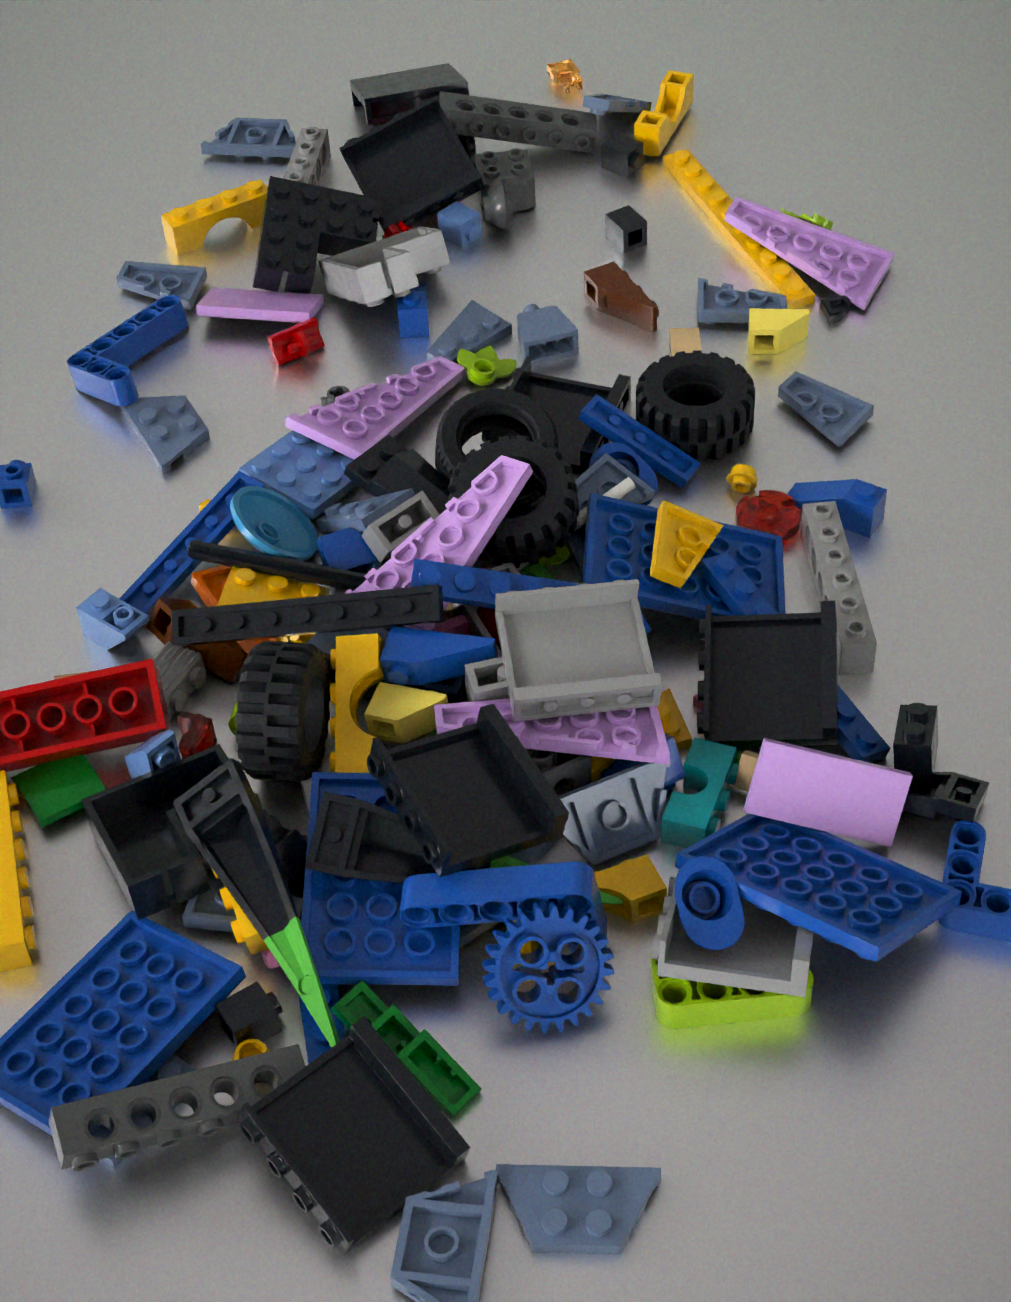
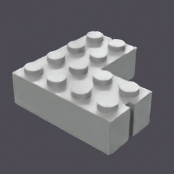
[318,226,450,307]

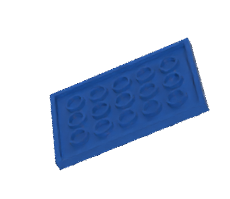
[583,493,786,620]
[301,772,460,986]
[675,814,962,962]
[0,910,246,1136]

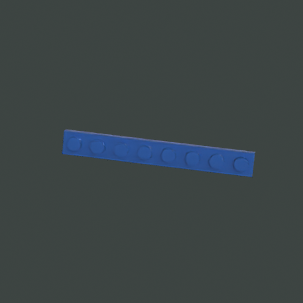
[697,552,891,763]

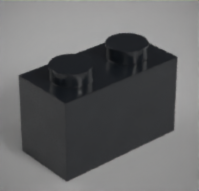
[893,703,938,783]

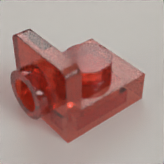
[177,711,217,759]

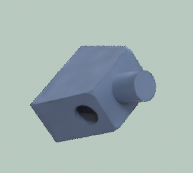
[517,304,579,365]

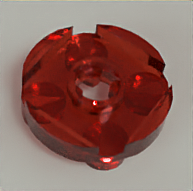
[735,490,801,546]

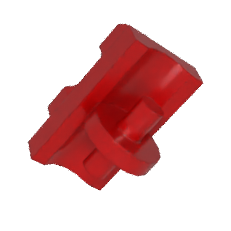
[267,317,325,366]

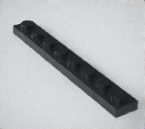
[171,584,444,646]

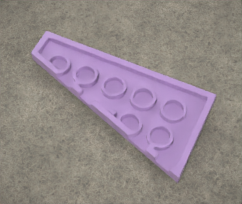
[724,197,895,310]
[285,356,465,460]
[344,455,533,631]
[434,698,670,765]

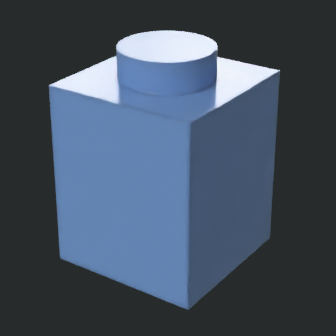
[437,201,482,249]

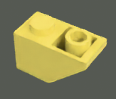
[748,308,809,355]
[364,682,449,743]

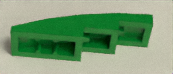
[331,980,482,1118]

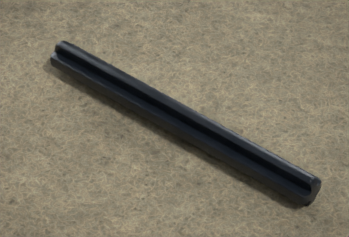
[188,540,366,591]

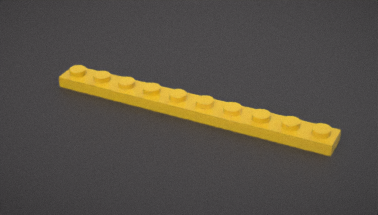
[663,149,815,309]

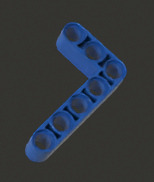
[67,295,188,406]
[938,820,1011,942]
[399,861,607,954]

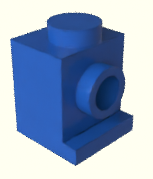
[0,460,36,509]

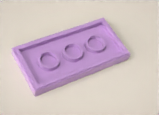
[196,287,324,323]
[743,738,913,847]

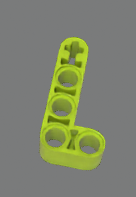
[650,952,813,1029]

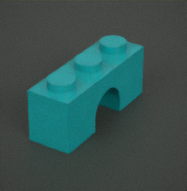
[661,737,739,848]

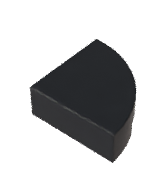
[820,295,850,324]

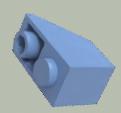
[76,588,150,650]
[125,730,181,780]

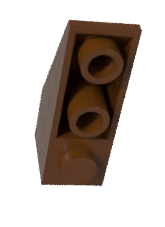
[584,261,659,332]
[146,598,248,683]

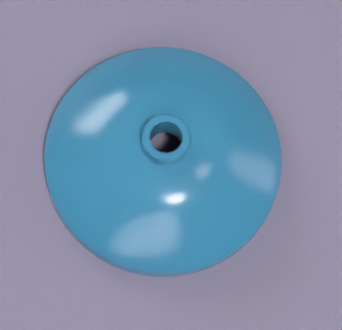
[230,486,318,561]

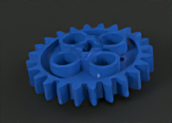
[482,901,614,1033]

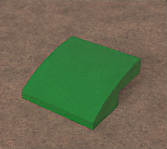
[11,754,106,827]

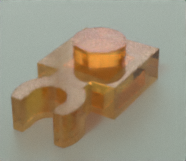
[547,59,583,93]

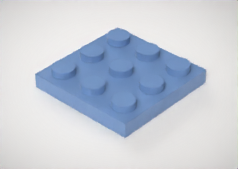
[239,430,358,520]

